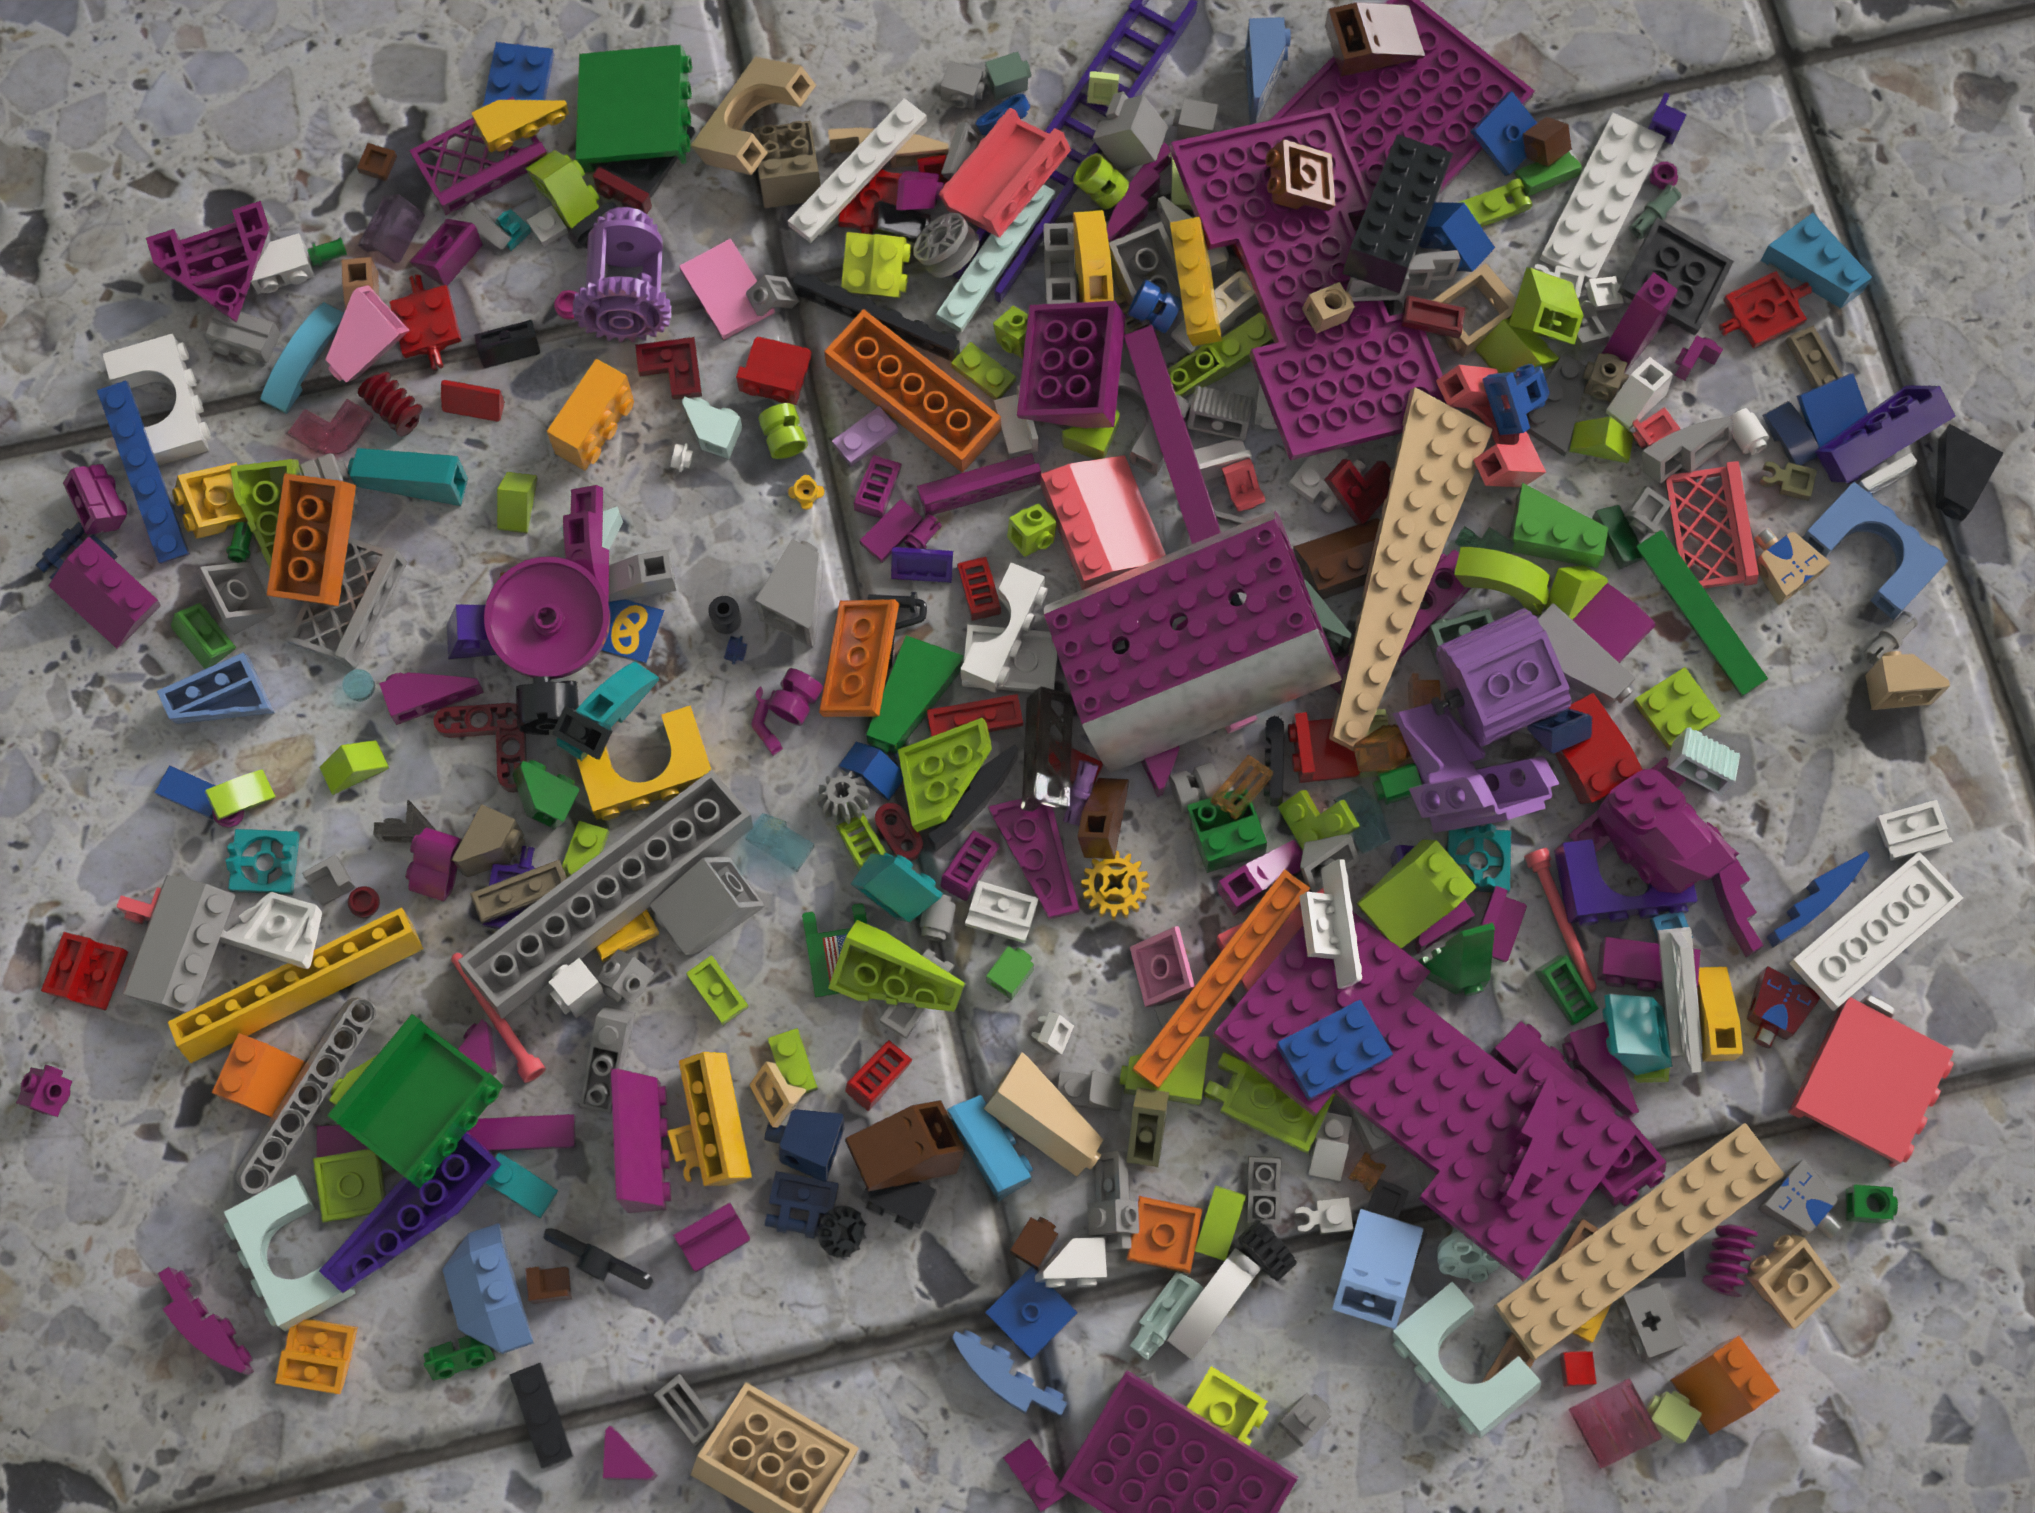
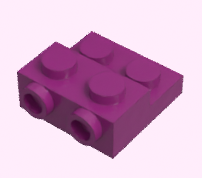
[1597,1114,1666,1207]

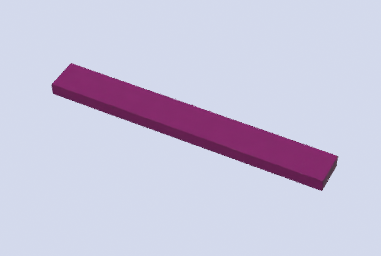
[1124,325,1221,544]
[316,1114,576,1158]

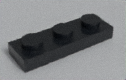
[509,1363,574,1469]

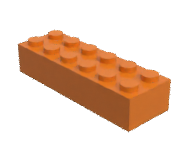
[824,309,1001,473]

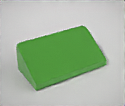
[1514,152,1583,196]
[171,603,236,669]

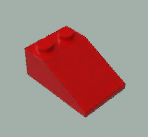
[1555,693,1643,804]

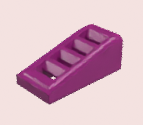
[853,455,902,519]
[940,830,1000,901]

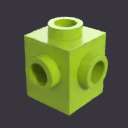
[993,305,1028,359]
[1007,503,1057,557]

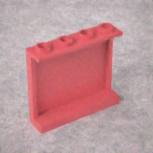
[1788,997,1954,1167]

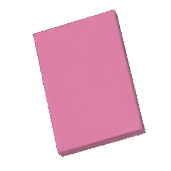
[679,238,775,340]

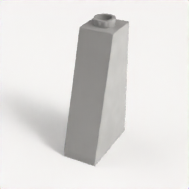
[1538,603,1635,708]

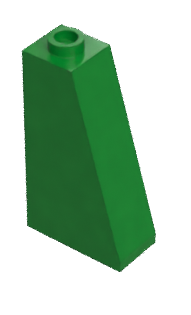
[866,635,964,754]

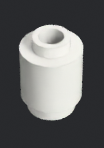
[1730,409,1769,455]

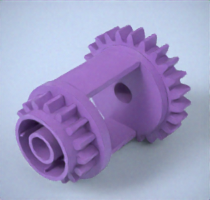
[573,207,671,342]

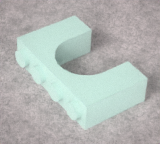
[224,1175,356,1331]
[1392,1281,1541,1439]

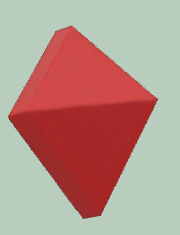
[917,155,948,185]

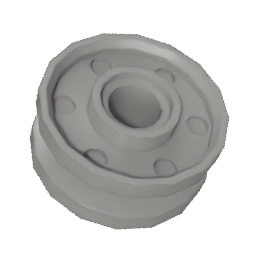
[913,213,979,278]

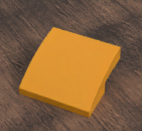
[275,1319,358,1394]

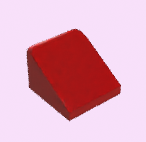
[1559,1351,1597,1387]

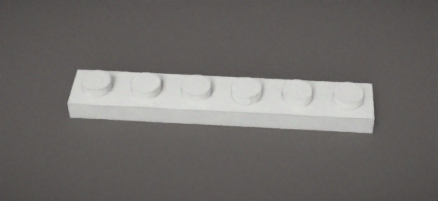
[788,98,927,243]

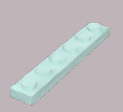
[936,184,1055,333]

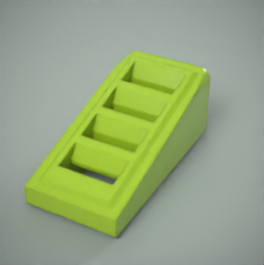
[835,813,886,872]

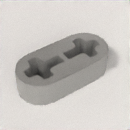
[461,203,512,250]

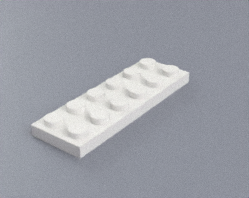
[1539,113,1665,282]
[1789,852,1963,1011]

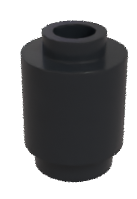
[708,596,742,634]

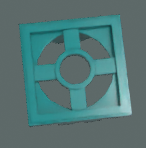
[1447,823,1511,894]
[226,829,300,895]

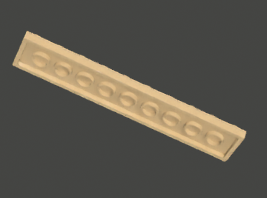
[1493,1123,1785,1360]

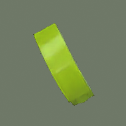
[1454,547,1550,615]

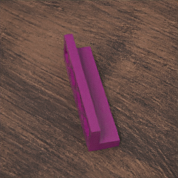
[917,453,1041,516]

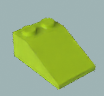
[1356,839,1476,948]

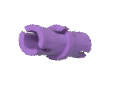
[1063,760,1099,826]

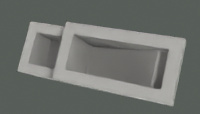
[1643,417,1733,483]

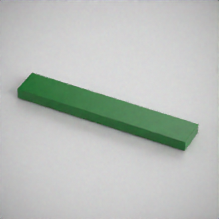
[1635,530,1769,697]

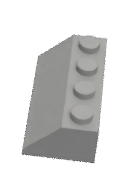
[122,875,235,1015]

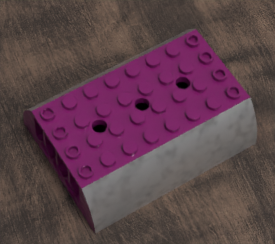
[1044,510,1342,773]

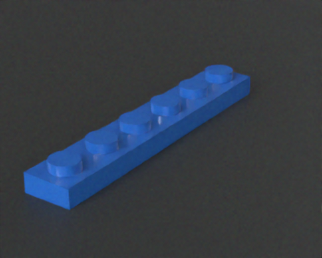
[97,381,190,564]

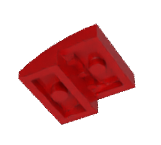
[41,932,128,1011]

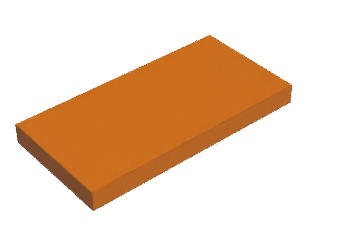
[819,599,899,717]

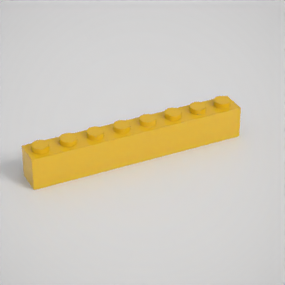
[168,907,424,1063]

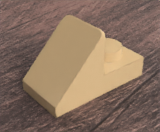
[749,1061,806,1128]

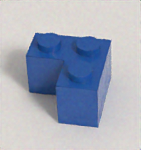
[1419,202,1495,272]

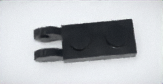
[1264,716,1285,807]

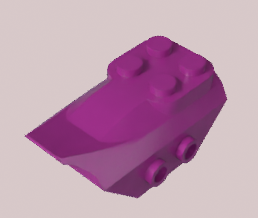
[1597,769,1739,893]

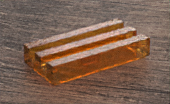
[1211,754,1274,820]

